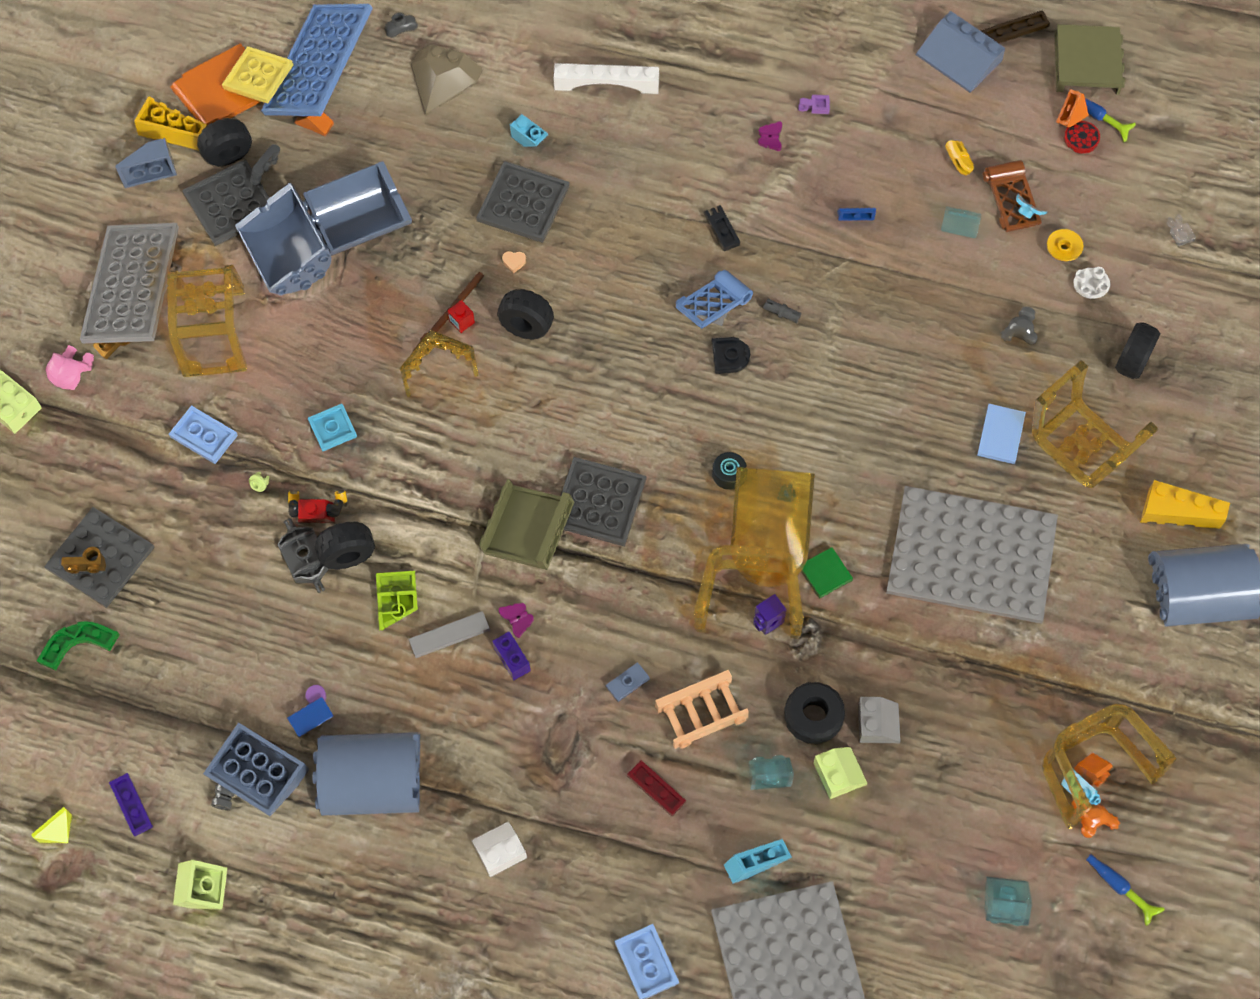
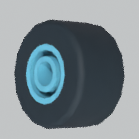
[712,452,747,490]

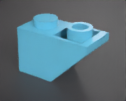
[510,114,548,147]

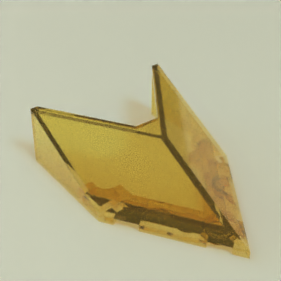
[399,330,478,397]

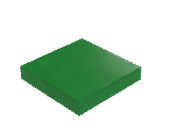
[799,547,853,599]

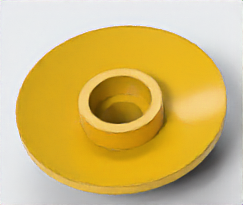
[1047,229,1084,261]

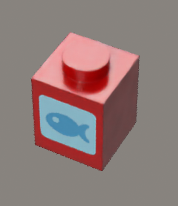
[447,300,475,333]

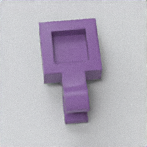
[799,95,830,114]

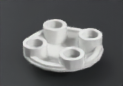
[1073,267,1110,299]

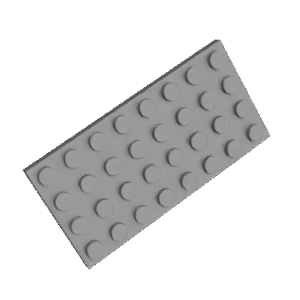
[80,223,179,344]

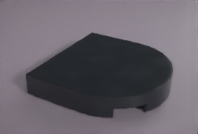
[712,337,750,374]

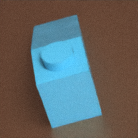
[724,839,792,883]

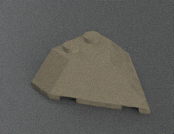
[412,45,482,116]

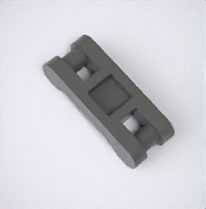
[250,145,280,185]

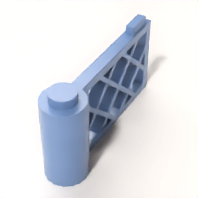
[676,270,753,329]

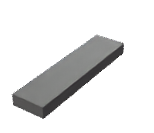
[409,611,490,658]

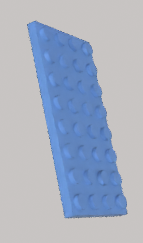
[261,4,373,116]

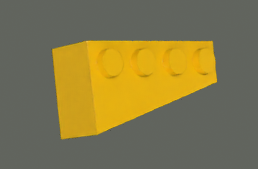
[134,96,207,150]
[1140,480,1230,529]

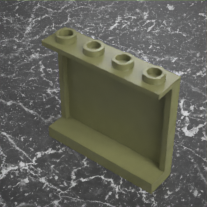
[1054,24,1125,95]
[479,479,575,570]

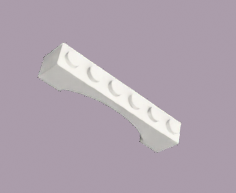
[554,63,659,94]

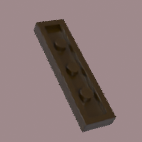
[980,10,1050,43]

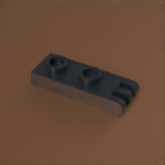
[704,205,740,251]

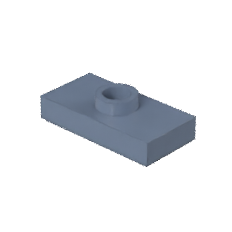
[606,662,650,702]

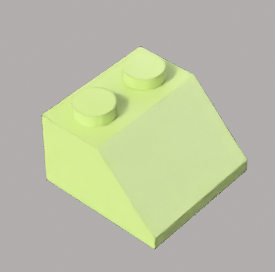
[813,747,867,799]
[173,860,227,909]

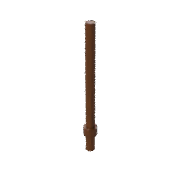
[413,272,484,355]

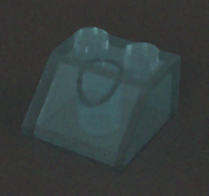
[748,755,794,790]
[984,876,1032,926]

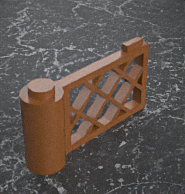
[983,160,1041,232]

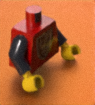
[288,491,347,523]

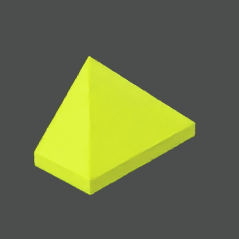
[31,807,72,843]

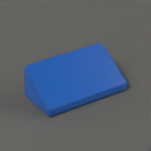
[838,208,876,221]
[287,697,334,737]

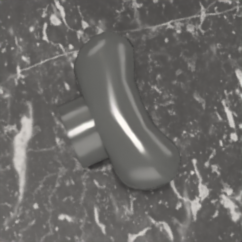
[385,12,418,38]

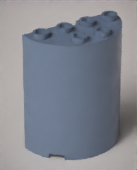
[302,161,412,256]
[235,183,331,296]
[1148,543,1260,627]
[313,732,420,816]

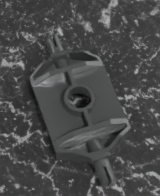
[277,518,329,593]

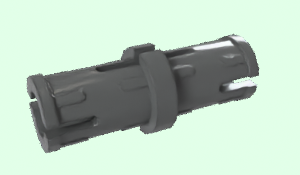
[763,298,802,324]

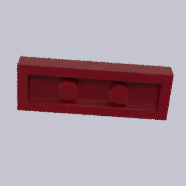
[627,760,686,817]

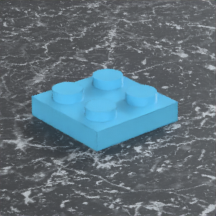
[308,404,357,452]

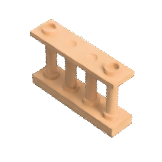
[655,670,749,749]

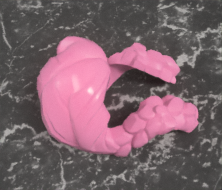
[46,345,94,390]

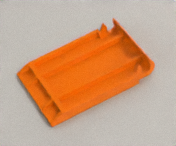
[171,43,261,126]

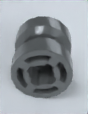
[211,785,235,810]

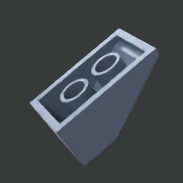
[116,138,177,188]

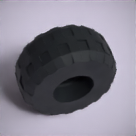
[197,118,252,167]
[497,289,554,340]
[1115,322,1161,379]
[314,521,375,570]
[784,682,845,744]

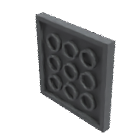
[182,159,270,246]
[476,161,570,243]
[561,457,647,547]
[44,507,155,608]

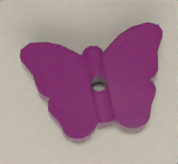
[758,121,782,151]
[499,603,534,638]

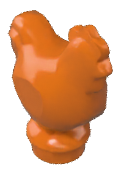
[1071,799,1120,838]

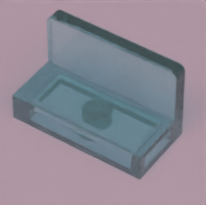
[941,207,981,238]

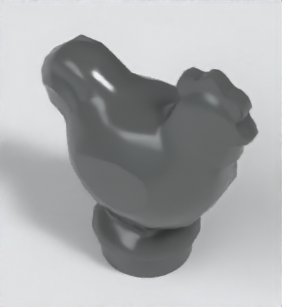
[1001,307,1038,345]

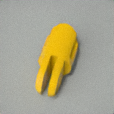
[945,140,974,175]

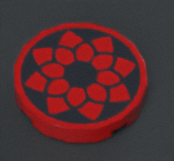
[1064,121,1100,154]

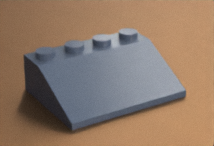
[916,11,1005,93]
[203,722,309,816]

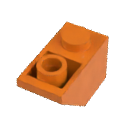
[1074,753,1113,787]

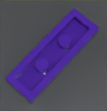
[109,773,153,837]

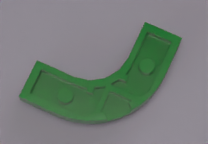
[37,621,120,671]

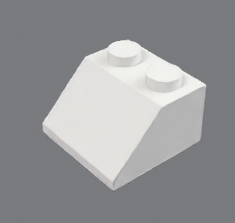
[472,822,527,877]

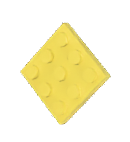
[222,46,294,104]

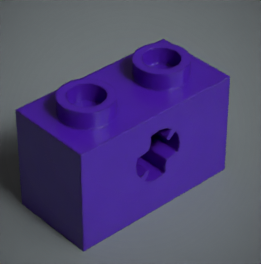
[753,594,787,635]
[492,631,531,681]

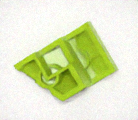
[376,571,418,631]

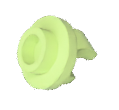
[249,472,270,492]

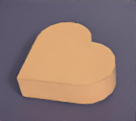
[502,251,526,274]

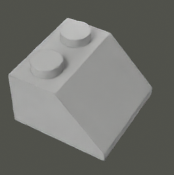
[858,697,900,743]

